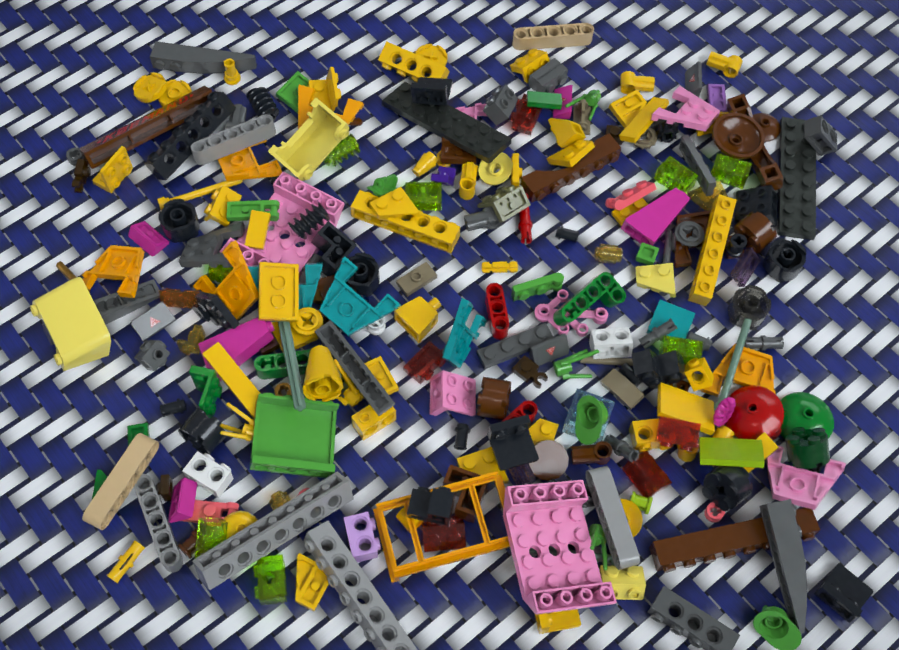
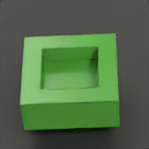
[635,242,659,265]

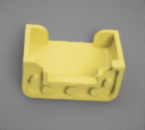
[268,98,349,181]
[30,277,111,371]

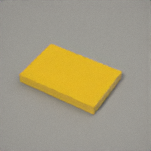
[258,262,299,322]
[657,382,715,435]

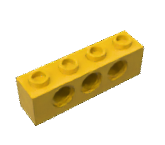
[378,41,450,83]

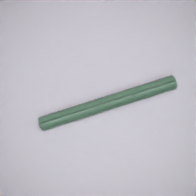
[278,321,306,411]

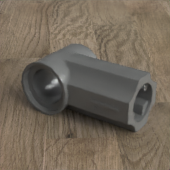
[225,104,247,130]
[464,206,503,231]

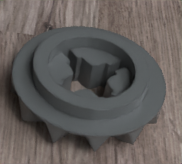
[674,221,704,248]

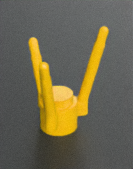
[334,359,363,407]
[220,402,254,442]

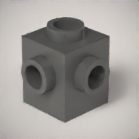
[134,340,170,371]

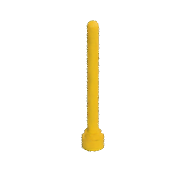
[157,180,243,210]

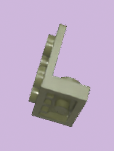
[477,185,531,222]

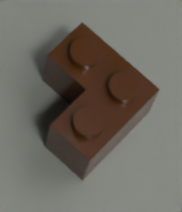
[443,464,488,524]

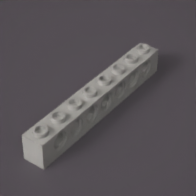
[192,471,354,591]
[303,521,417,650]

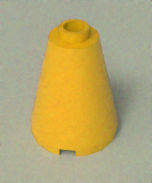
[303,345,343,402]

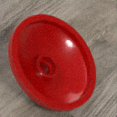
[725,385,784,440]

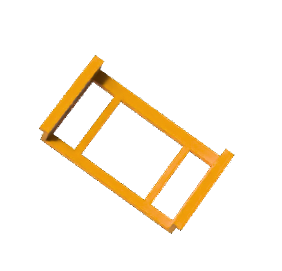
[373,471,510,583]

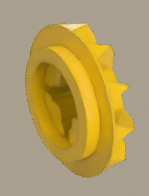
[292,307,323,337]

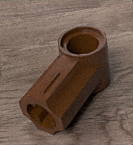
[571,441,612,465]

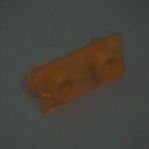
[159,288,200,308]

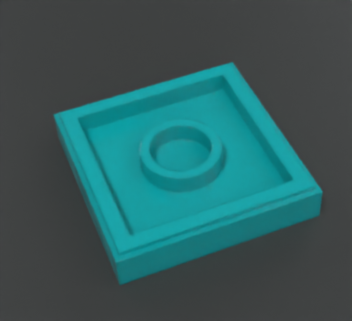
[646,300,695,347]

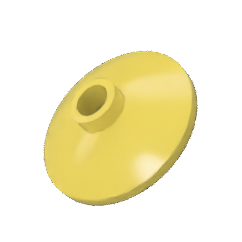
[478,152,513,185]

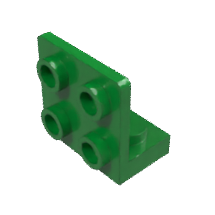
[189,365,222,418]

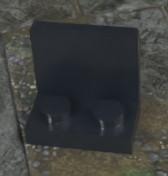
[410,77,453,106]
[735,185,778,227]
[487,415,539,471]
[814,563,874,623]

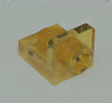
[177,324,206,355]

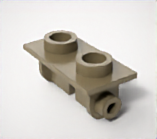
[573,99,591,135]

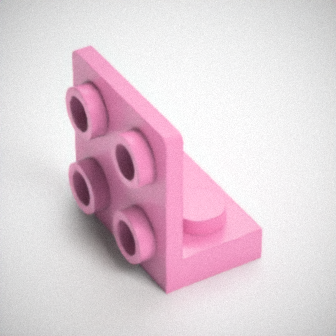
[430,370,476,416]

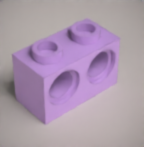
[344,512,381,563]

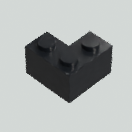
[311,221,357,277]
[632,349,687,389]
[407,486,455,526]

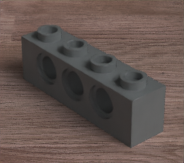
[648,586,740,650]

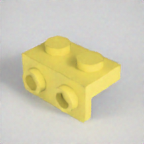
[599,565,646,600]

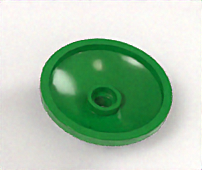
[780,392,834,439]

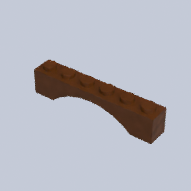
[727,94,783,190]
[520,133,621,203]

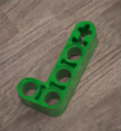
[553,272,626,326]
[254,349,311,380]

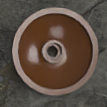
[712,113,765,159]

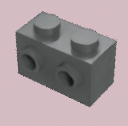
[483,84,519,126]

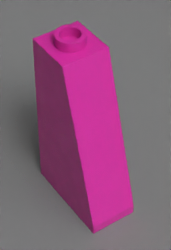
[620,188,690,246]
[198,317,275,382]

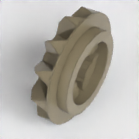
[631,127,657,150]

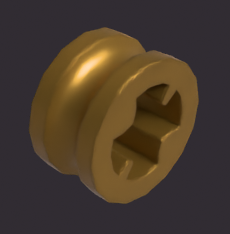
[274,382,292,396]

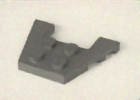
[179,221,245,268]

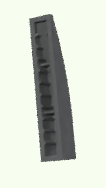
[150,41,257,74]
[42,279,162,345]
[315,320,396,416]
[759,499,807,634]

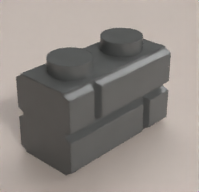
[528,58,568,93]

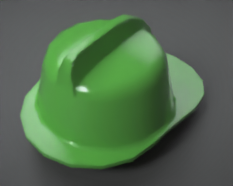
[575,395,608,445]
[753,605,802,650]

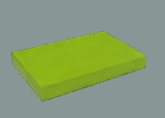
[699,437,765,468]

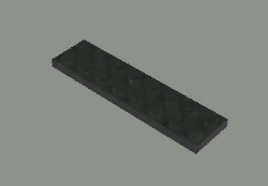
[382,82,512,164]
[777,117,816,240]

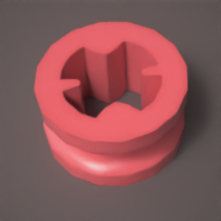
[704,502,725,523]

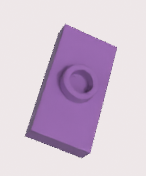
[706,84,727,112]

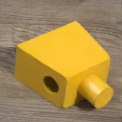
[394,296,441,343]

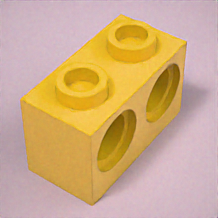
[351,405,396,441]
[629,418,676,452]

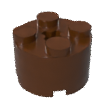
[734,211,777,255]
[477,377,512,420]

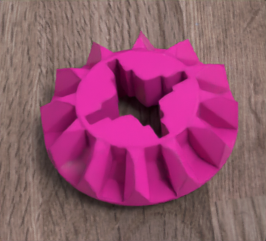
[713,397,736,427]

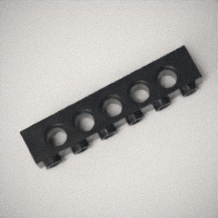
[144,91,236,181]

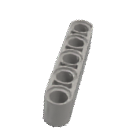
[191,115,276,165]
[585,466,640,570]
[134,474,183,572]

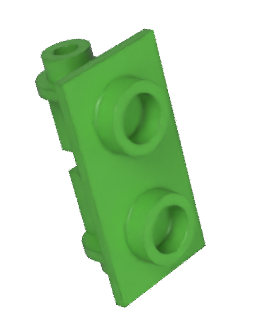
[367,174,398,197]

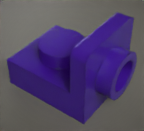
[431,166,456,187]

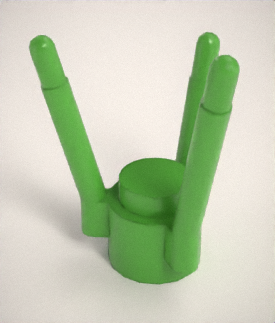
[565,90,601,121]
[553,349,599,380]
[588,524,608,570]

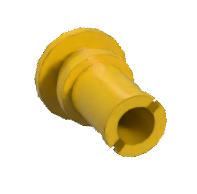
[224,58,241,85]

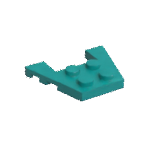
[319,257,401,337]
[248,263,323,322]
[443,298,487,369]

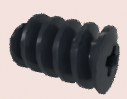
[246,87,280,122]
[288,200,330,240]

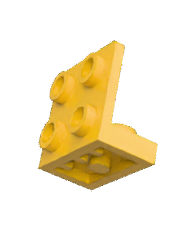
[308,67,341,112]
[92,146,133,193]
[534,609,581,634]

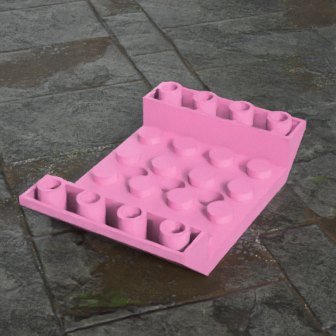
[220,172,345,277]
[503,480,617,615]

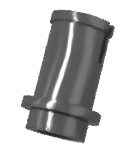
[686,332,712,351]

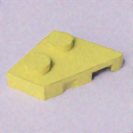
[635,263,676,298]

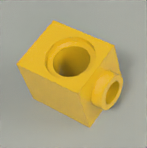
[684,357,714,392]

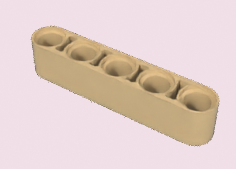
[512,23,594,50]
[82,433,159,530]

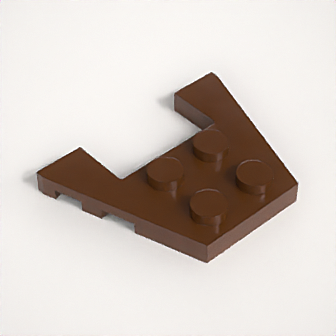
[674,210,745,268]

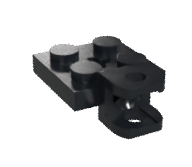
[192,292,240,329]

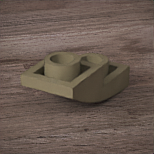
[600,369,645,409]

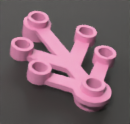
[534,289,608,337]

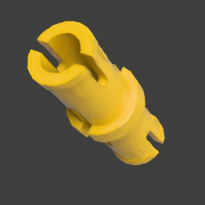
[107,540,145,584]

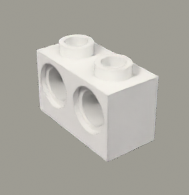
[589,327,633,359]
[182,451,234,498]

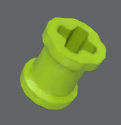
[630,491,653,515]

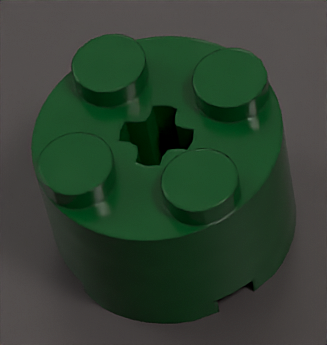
[785,427,830,469]

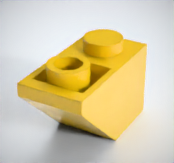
[548,118,586,148]

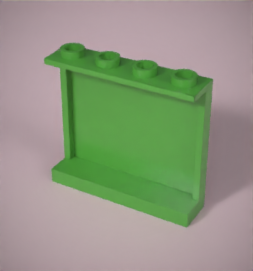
[249,393,339,478]

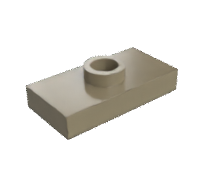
[396,262,437,297]

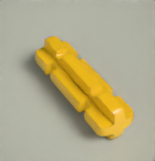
[481,261,518,273]

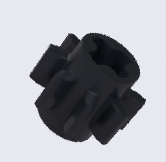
[656,121,679,143]

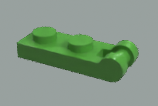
[226,200,280,221]
[511,272,564,301]

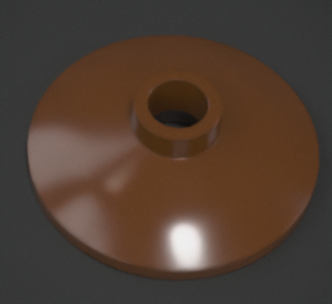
[753,113,781,142]

